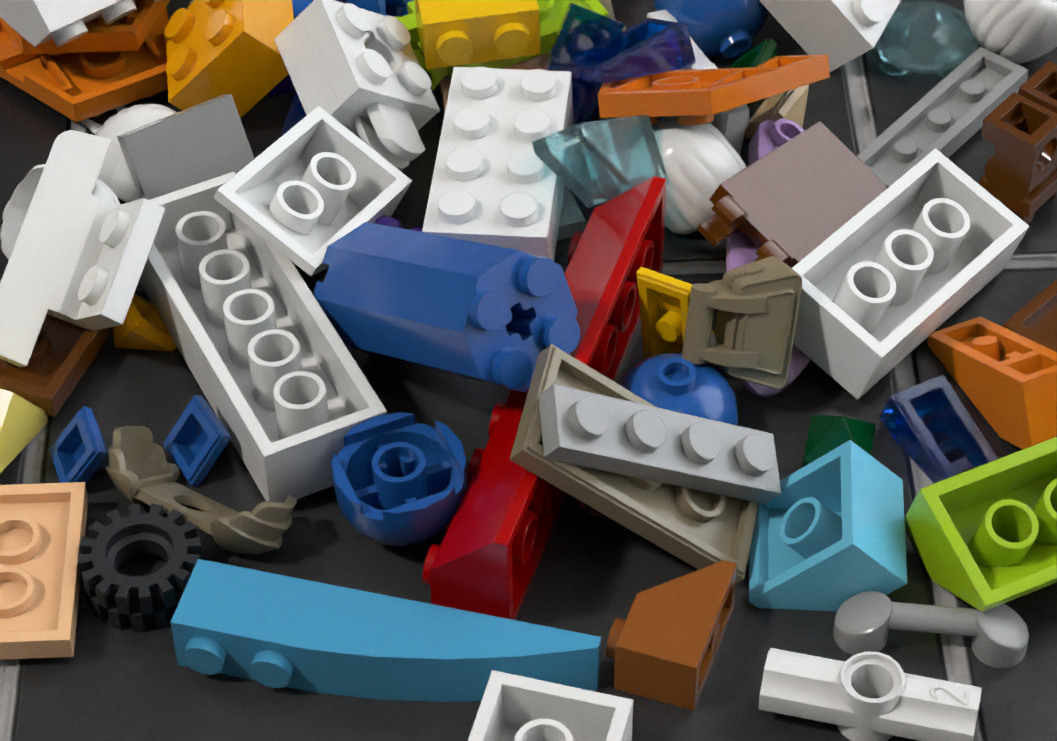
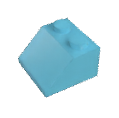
[749,440,907,611]

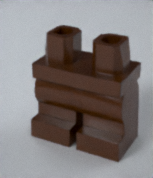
[979,61,1057,224]

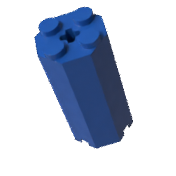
[313,222,580,393]

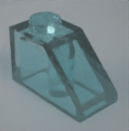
[532,114,669,207]

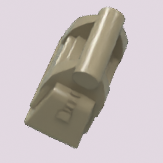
[681,256,802,389]

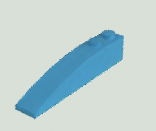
[170,559,601,702]

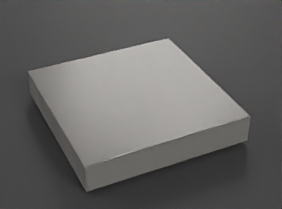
[117,94,255,200]

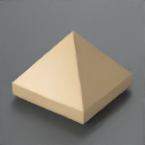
[744,84,809,139]

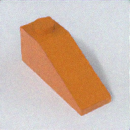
[927,316,1057,450]

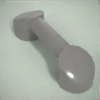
[833,591,1029,668]

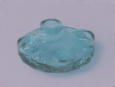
[873,0,979,78]

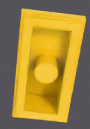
[636,266,717,366]

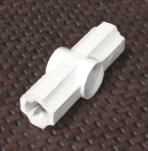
[758,648,982,741]

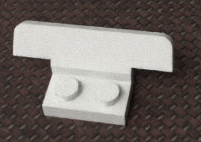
[0,130,166,367]

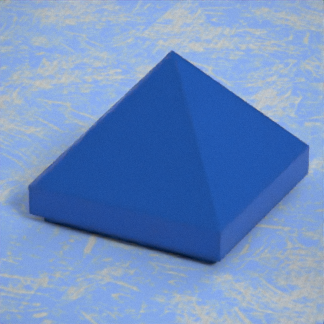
[163,395,231,487]
[49,406,109,486]

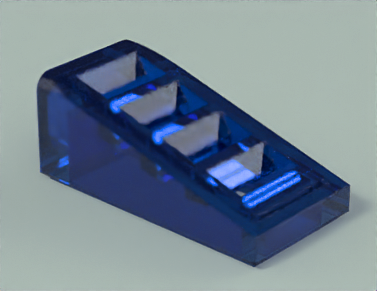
[564,18,696,83]
[879,375,999,483]

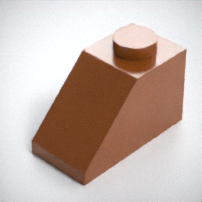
[606,560,737,711]

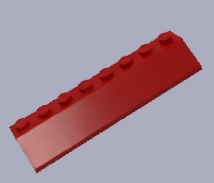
[422,176,666,620]

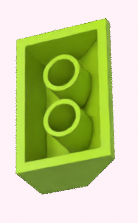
[904,437,1057,612]

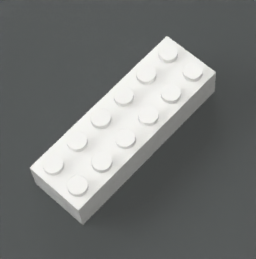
[139,172,387,502]

